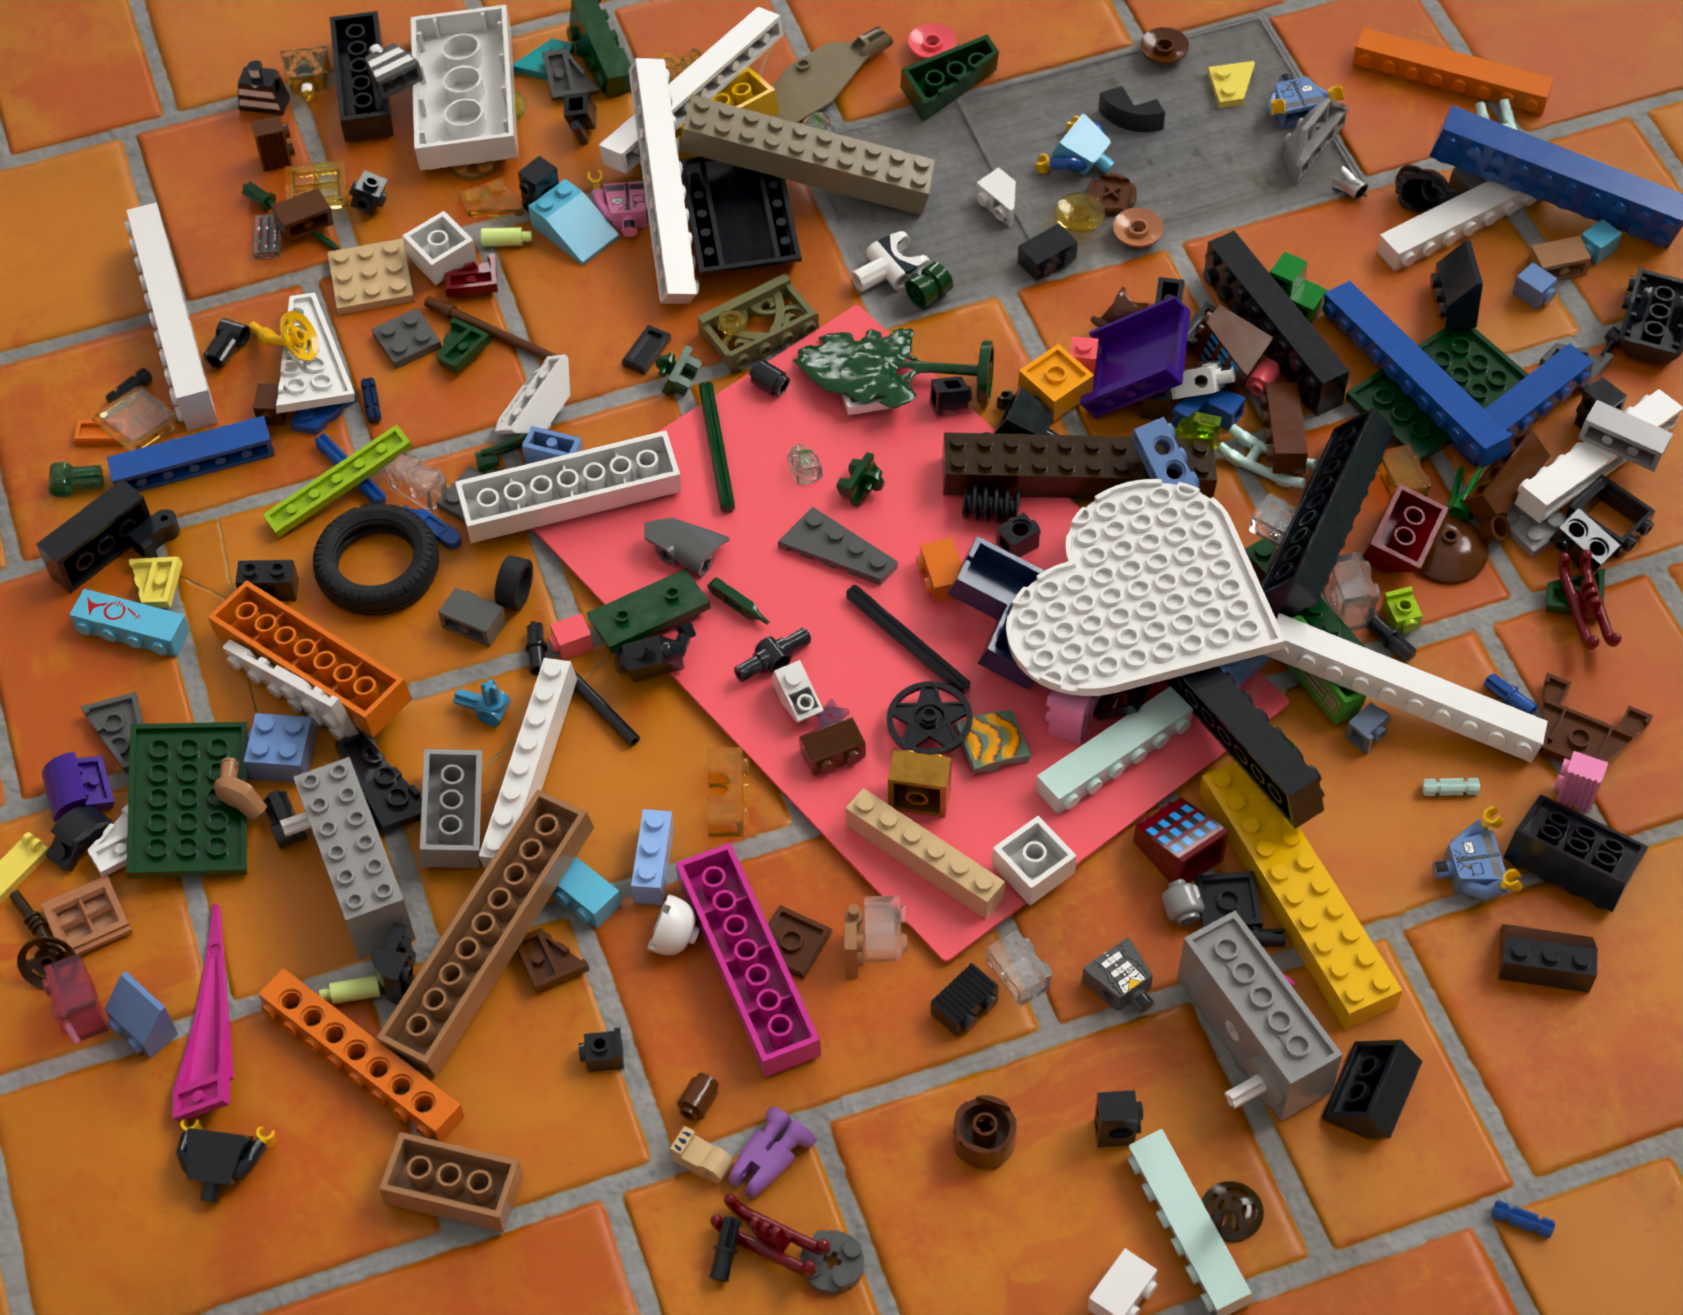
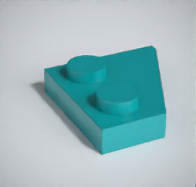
[513,38,575,81]

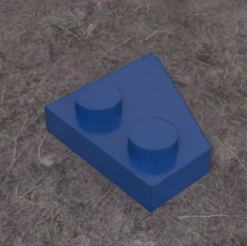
[291,392,357,435]

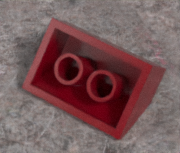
[1360,483,1448,573]

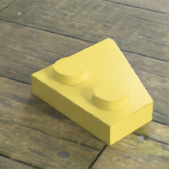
[1208,61,1255,109]
[129,557,182,608]

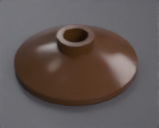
[1140,27,1189,64]

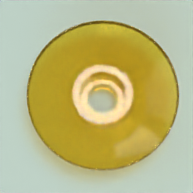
[1055,192,1105,232]

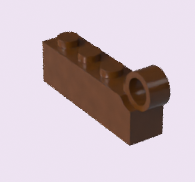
[1463,431,1550,544]

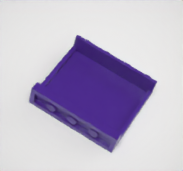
[1080,296,1190,419]

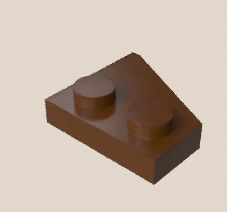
[517,928,590,993]

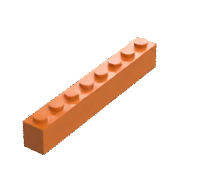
[1353,27,1554,115]

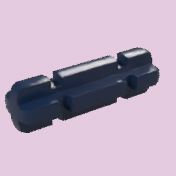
[361,377,382,424]

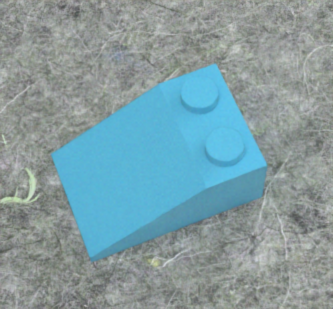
[528,179,620,265]

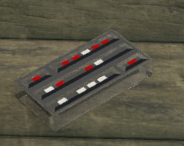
[253,214,281,259]

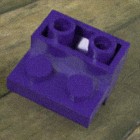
[41,752,114,822]

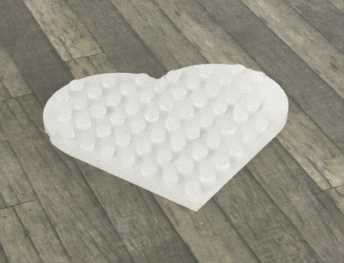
[1006,479,1286,696]

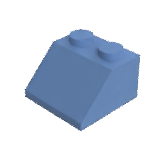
[104,971,178,1059]

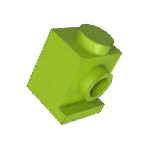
[1381,586,1423,633]

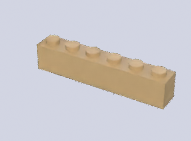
[845,788,1005,920]

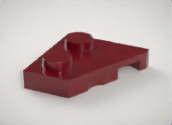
[445,253,498,297]

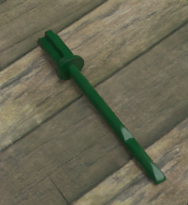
[241,181,341,250]

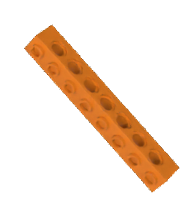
[258,968,465,1142]

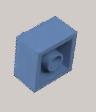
[244,713,317,783]

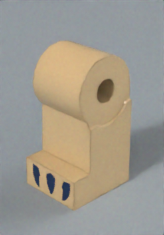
[670,1126,733,1183]

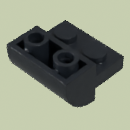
[371,922,416,1005]

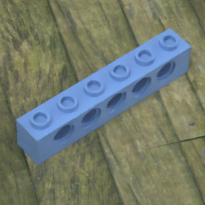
[1131,417,1201,493]

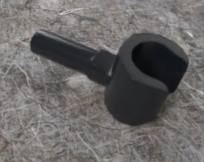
[1600,327,1621,357]

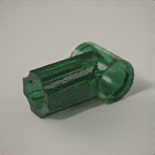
[48,462,104,497]

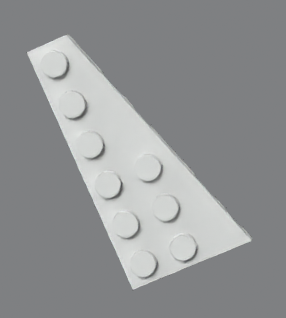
[276,293,355,413]
[222,639,358,740]

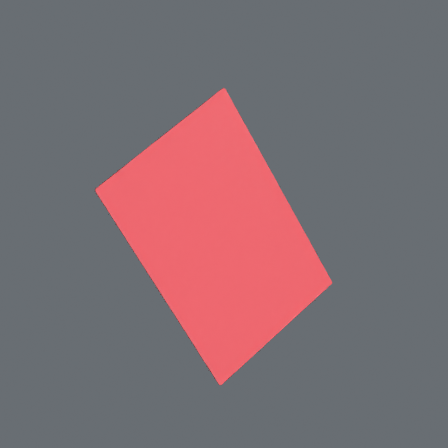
[532,305,1289,963]

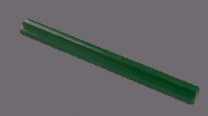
[699,381,735,512]

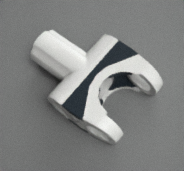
[851,231,932,292]

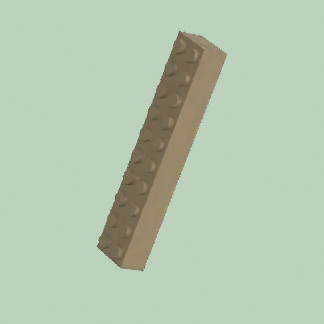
[679,95,935,215]

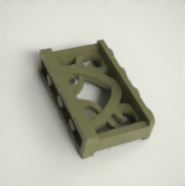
[697,273,819,373]

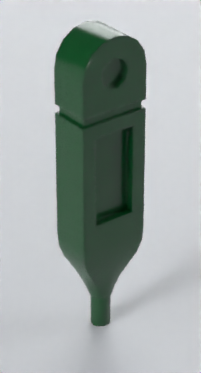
[707,577,770,625]

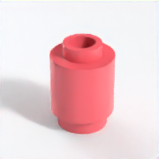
[1246,359,1280,397]

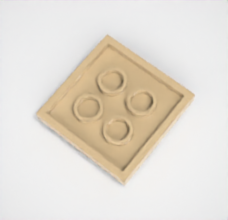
[328,238,415,315]

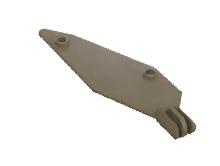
[772,26,893,123]

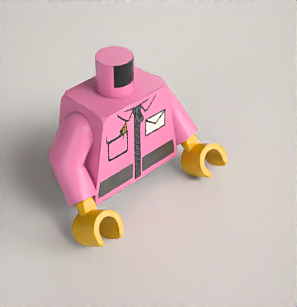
[587,169,649,237]

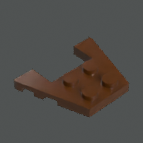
[1541,673,1653,764]

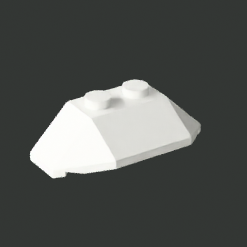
[495,354,570,435]

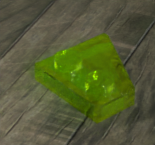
[1173,412,1222,449]

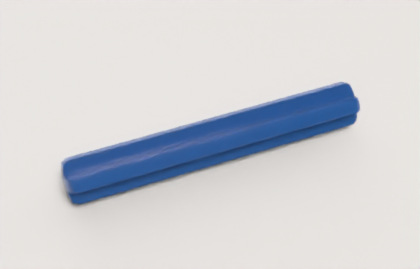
[315,434,387,504]

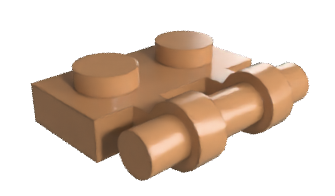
[844,904,864,978]

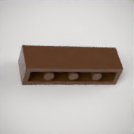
[1259,382,1308,474]

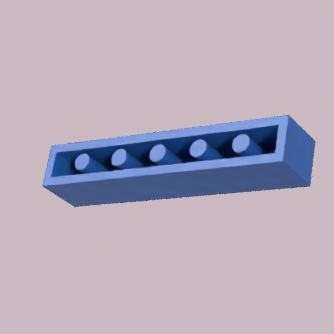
[1452,343,1593,467]
[106,416,275,492]

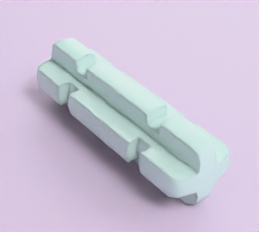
[1422,778,1480,796]

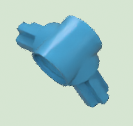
[453,679,511,726]

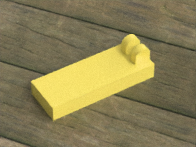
[0,832,49,904]

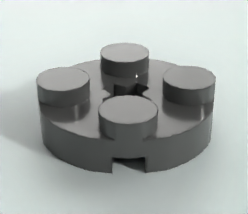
[800,1230,864,1296]

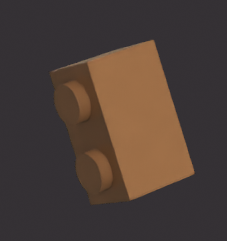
[1527,236,1591,281]

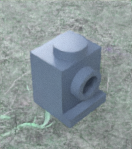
[1345,702,1391,755]

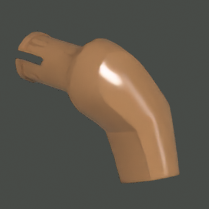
[214,758,267,820]

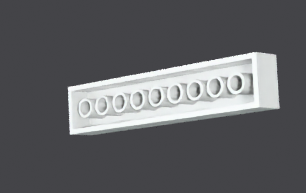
[124,202,218,431]

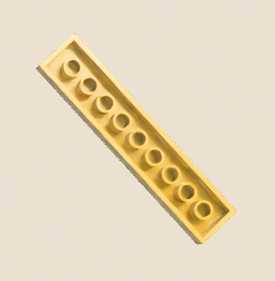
[1199,762,1403,1030]

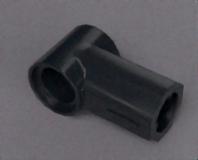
[203,318,250,369]
[263,790,307,849]

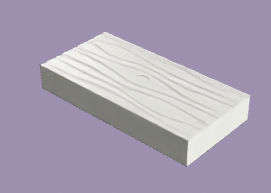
[411,5,519,171]

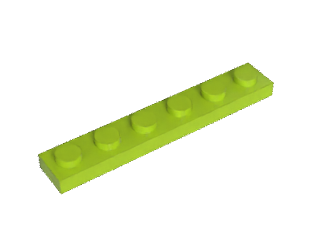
[262,424,413,538]

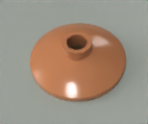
[1113,208,1164,248]

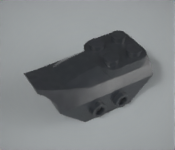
[1619,267,1683,365]

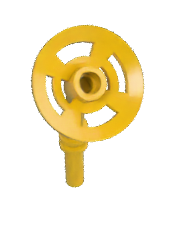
[248,311,319,361]

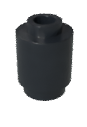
[749,360,790,396]

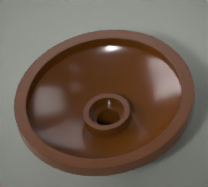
[1417,515,1489,585]

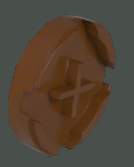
[1087,174,1137,216]

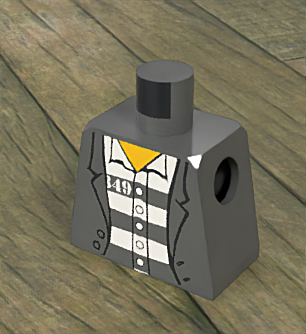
[1082,937,1154,1013]

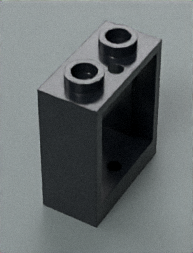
[1565,474,1655,558]

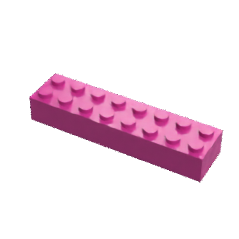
[675,843,821,1078]

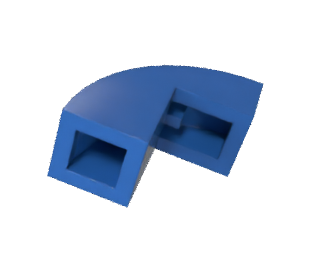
[1171,391,1246,435]

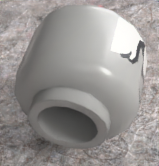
[1161,880,1204,926]

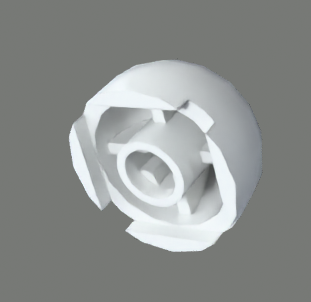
[647,894,700,956]

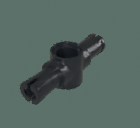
[734,627,811,683]

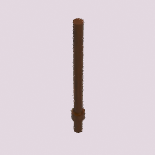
[424,296,557,360]

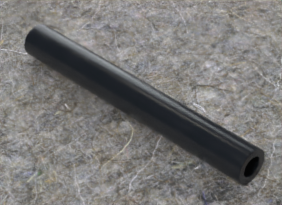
[574,670,640,747]

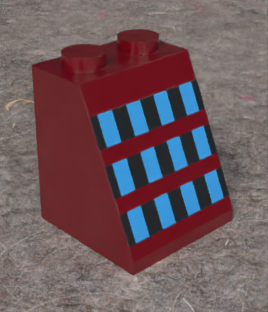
[1133,797,1229,883]

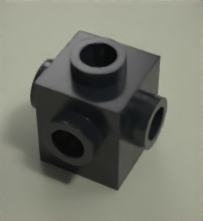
[349,170,388,215]

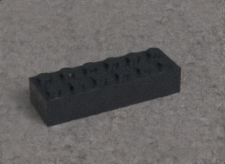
[329,11,394,142]

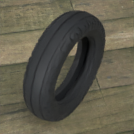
[313,503,439,616]

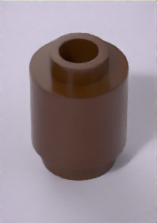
[677,1073,719,1121]

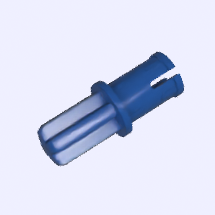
[1483,673,1538,715]

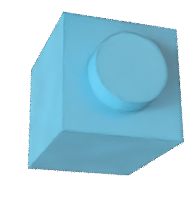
[1581,219,1622,265]

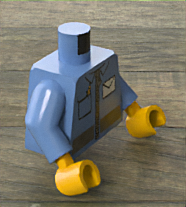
[1266,73,1344,129]
[1432,806,1523,901]

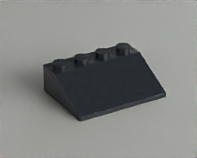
[1503,794,1649,912]

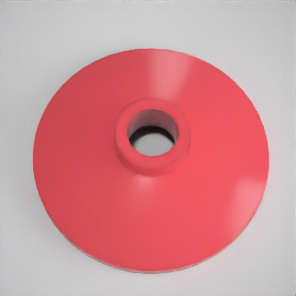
[908,23,957,59]

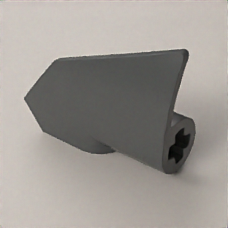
[644,518,730,576]

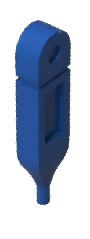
[403,505,461,549]

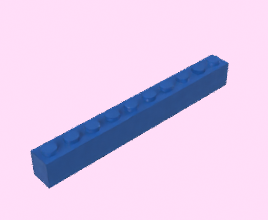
[1322,281,1512,467]

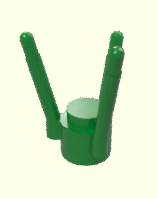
[1446,466,1483,520]

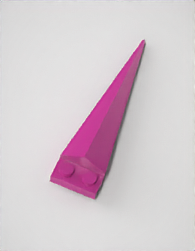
[172,903,234,1122]

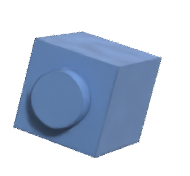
[1512,263,1558,310]

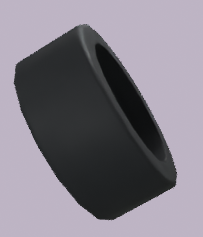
[494,555,533,611]

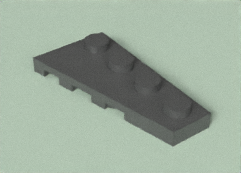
[778,507,898,585]

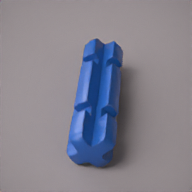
[1491,1200,1555,1238]

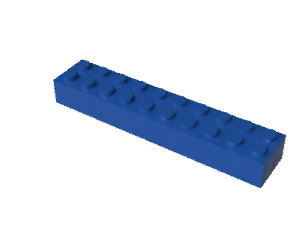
[1429,105,1683,249]

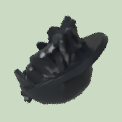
[1395,164,1458,213]

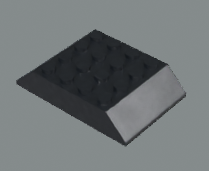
[679,157,802,275]

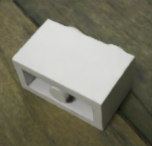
[1087,1248,1158,1315]

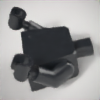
[984,387,1059,435]
[614,620,696,682]

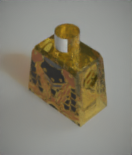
[280,46,330,101]

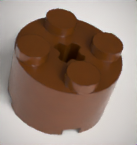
[953,1095,1017,1169]

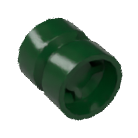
[905,262,953,309]

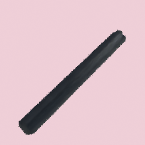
[846,585,970,694]

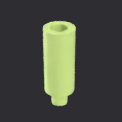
[481,227,532,247]
[319,975,381,1005]

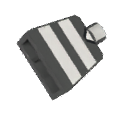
[365,44,423,100]

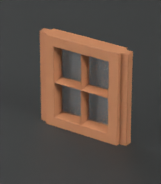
[41,875,132,962]

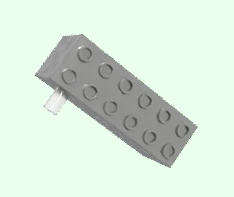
[280,757,416,960]

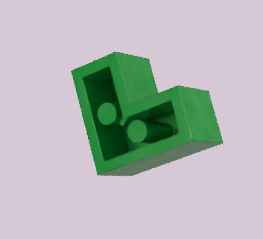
[1270,252,1328,325]

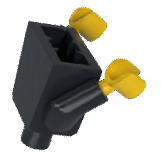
[175,1118,276,1203]

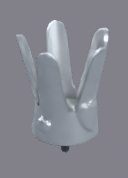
[1331,166,1368,200]

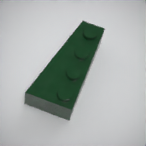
[566,0,631,97]
[900,34,999,122]

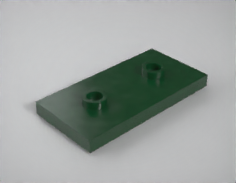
[586,569,711,653]

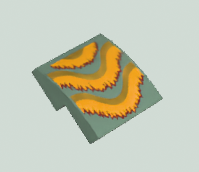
[954,710,1032,773]

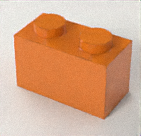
[916,537,961,604]

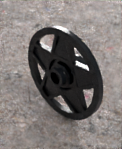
[887,681,973,755]

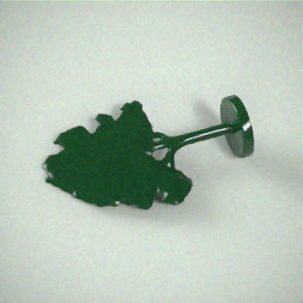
[793,328,994,408]

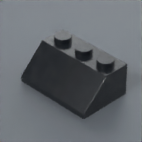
[1430,241,1483,328]
[1498,924,1598,993]
[1321,1039,1423,1139]

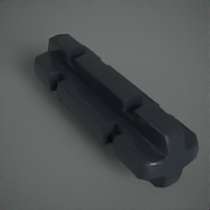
[105,368,152,408]

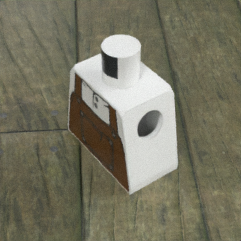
[1171,360,1236,399]

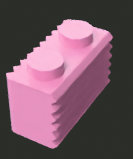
[1554,751,1608,813]

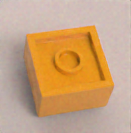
[1018,344,1094,421]

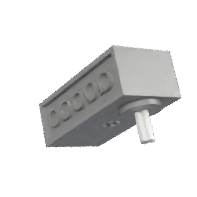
[1177,911,1343,1121]

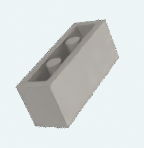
[1578,400,1673,472]

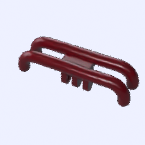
[1558,549,1622,650]
[710,1193,831,1277]

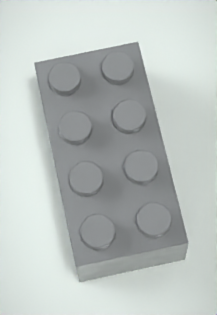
[420,749,482,868]

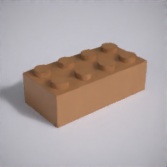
[379,1132,523,1233]

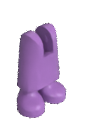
[728,1106,817,1199]

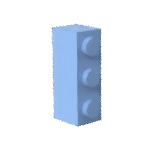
[631,809,674,905]

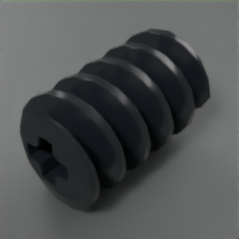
[962,485,1021,523]

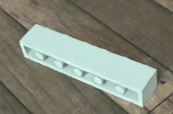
[1036,686,1193,814]
[1127,1129,1253,1315]

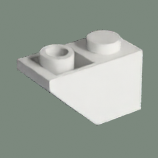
[976,168,1016,227]
[771,660,824,723]

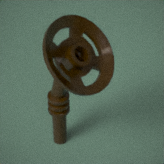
[9,890,79,989]
[1202,1181,1264,1242]

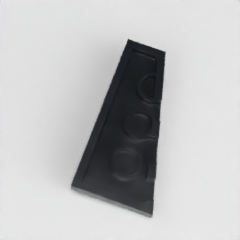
[335,733,422,834]

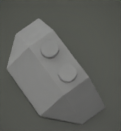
[1283,98,1349,185]

